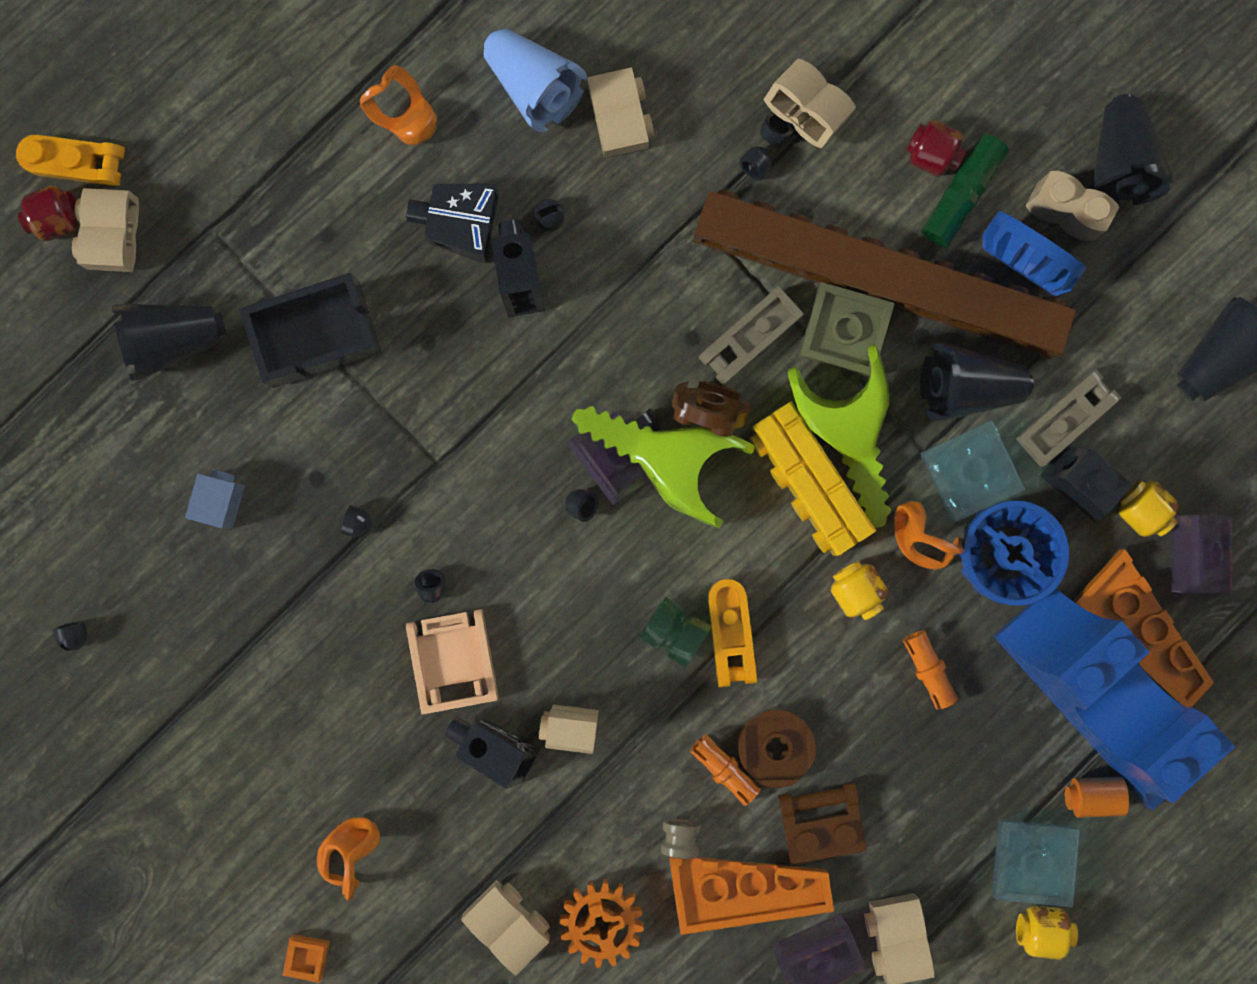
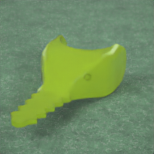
[788,344,892,528]
[572,406,756,529]

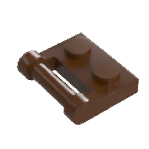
[778,782,867,865]

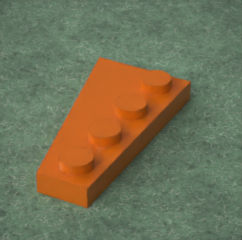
[1073,549,1214,708]
[669,857,834,935]

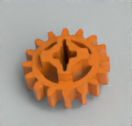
[559,879,644,968]

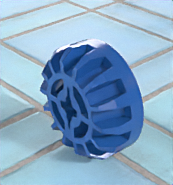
[983,211,1087,296]
[958,501,1069,606]

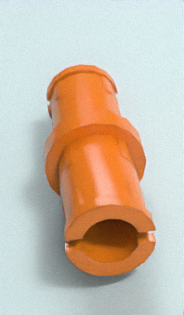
[902,630,959,710]
[689,734,761,806]

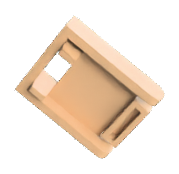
[406,609,499,715]

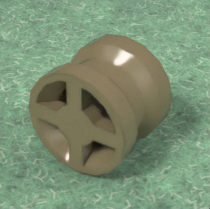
[661,819,701,859]

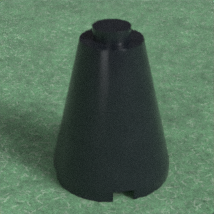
[1091,94,1173,207]
[1176,296,1257,402]
[112,304,227,381]
[920,343,1034,421]

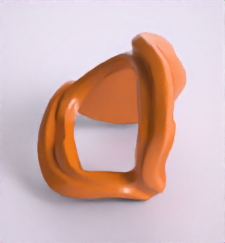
[360,65,437,145]
[894,501,964,570]
[317,817,381,901]

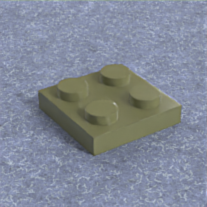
[799,282,894,377]

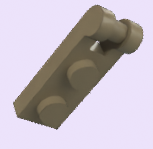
[698,286,804,386]
[1015,368,1121,467]

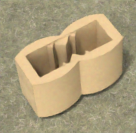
[764,59,856,148]
[587,67,654,158]
[1025,171,1119,241]
[72,188,139,272]
[539,704,599,754]
[461,880,550,975]
[864,893,934,984]

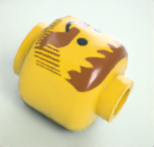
[1119,480,1179,537]
[831,561,888,620]
[1016,905,1078,960]

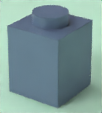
[185,469,245,529]

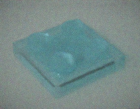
[920,420,1025,522]
[992,819,1080,907]

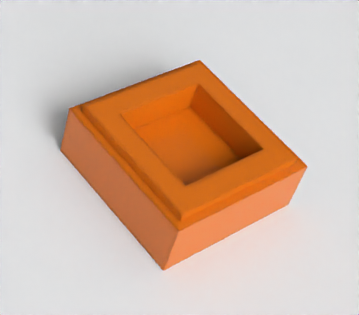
[282,934,330,983]

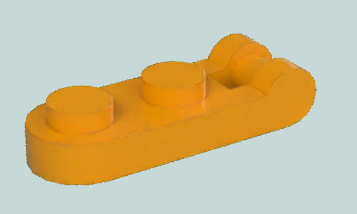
[16,135,125,186]
[708,579,757,688]

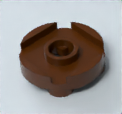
[672,381,751,437]
[738,708,816,788]

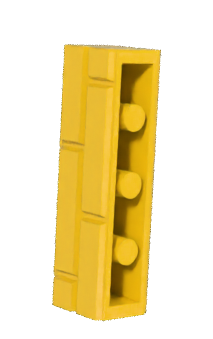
[749,401,876,556]

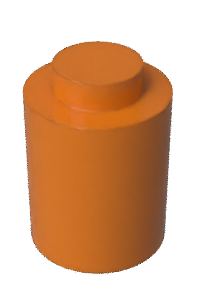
[1065,777,1129,818]

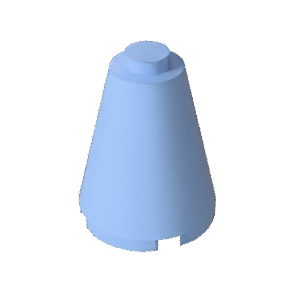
[484,29,587,132]

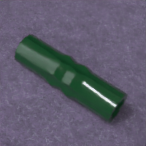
[921,134,1009,248]

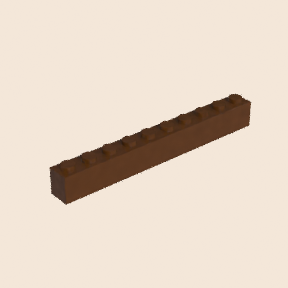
[693,189,1076,359]

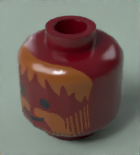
[906,119,966,177]
[18,186,77,242]

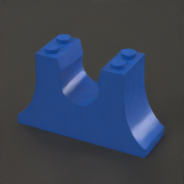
[993,588,1235,810]

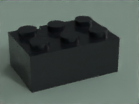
[239,273,382,388]

